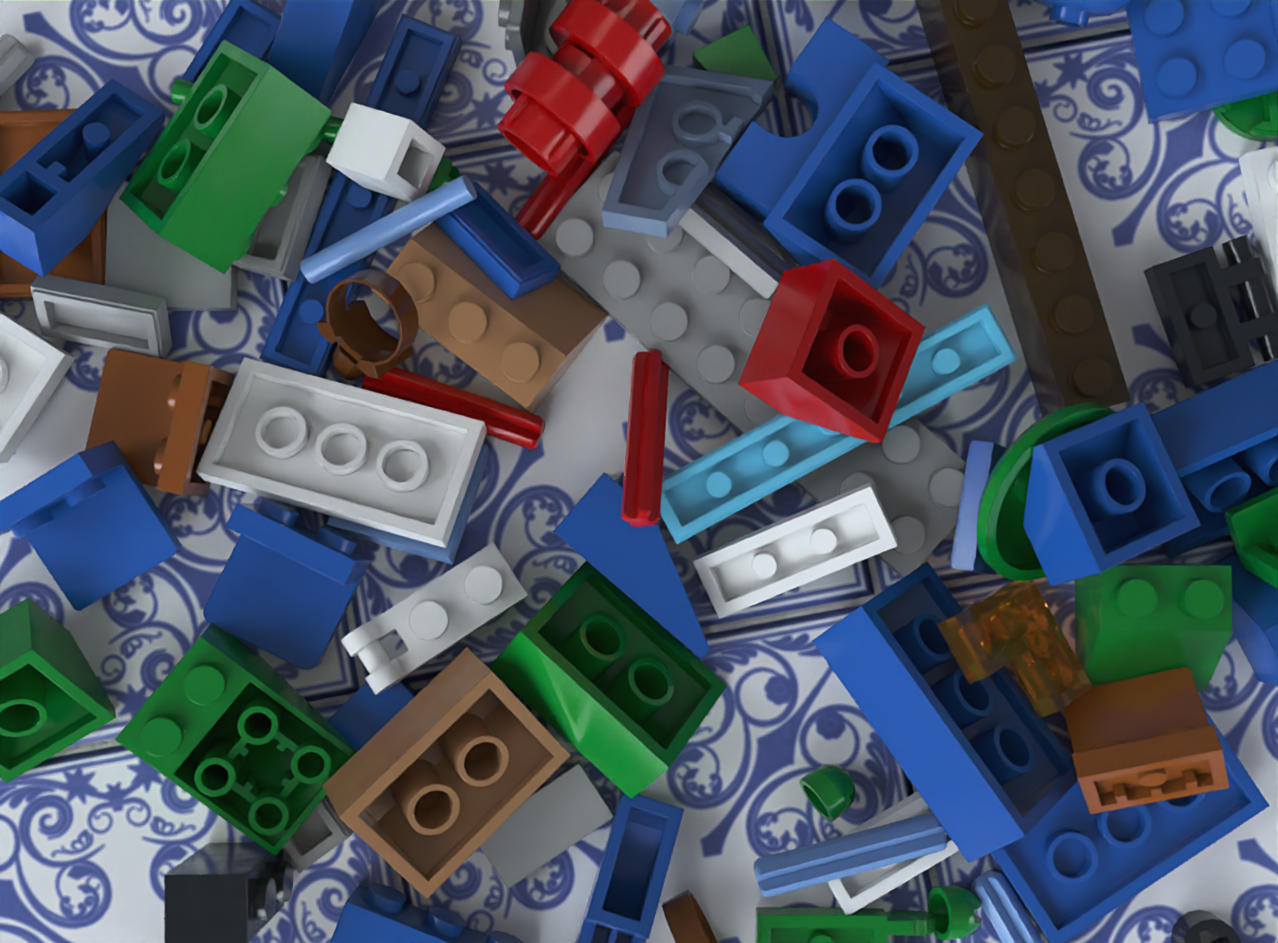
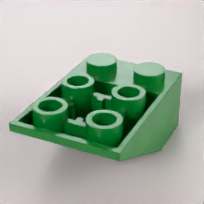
[115,623,358,856]

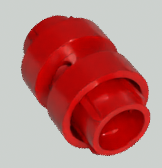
[497,0,672,177]

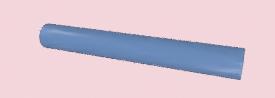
[300,174,477,284]

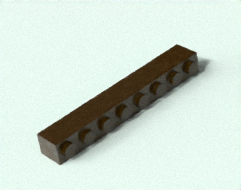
[915,0,1131,417]

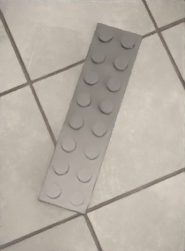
[536,150,967,578]

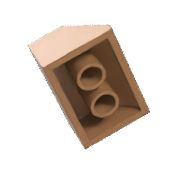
[371,222,608,414]
[322,647,571,899]

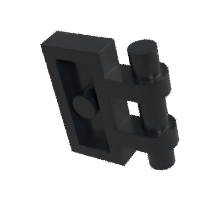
[1144,235,1278,389]

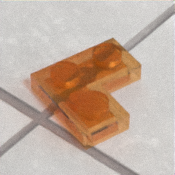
[937,580,1093,718]

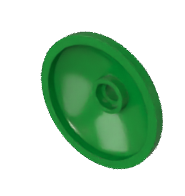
[976,402,1116,581]

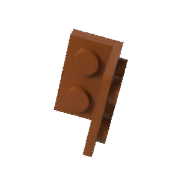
[85,349,235,497]
[1060,667,1229,814]

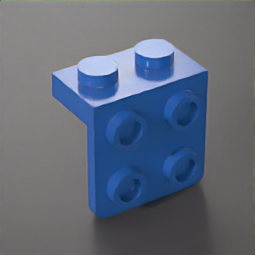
[203,497,372,670]

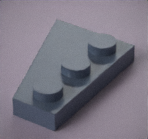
[602,64,774,238]

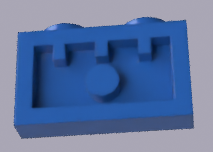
[0,440,182,611]

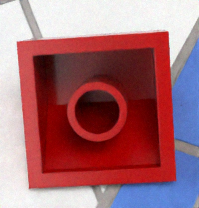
[738,258,925,443]

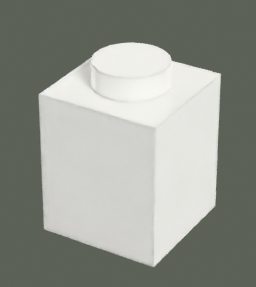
[325,102,446,203]

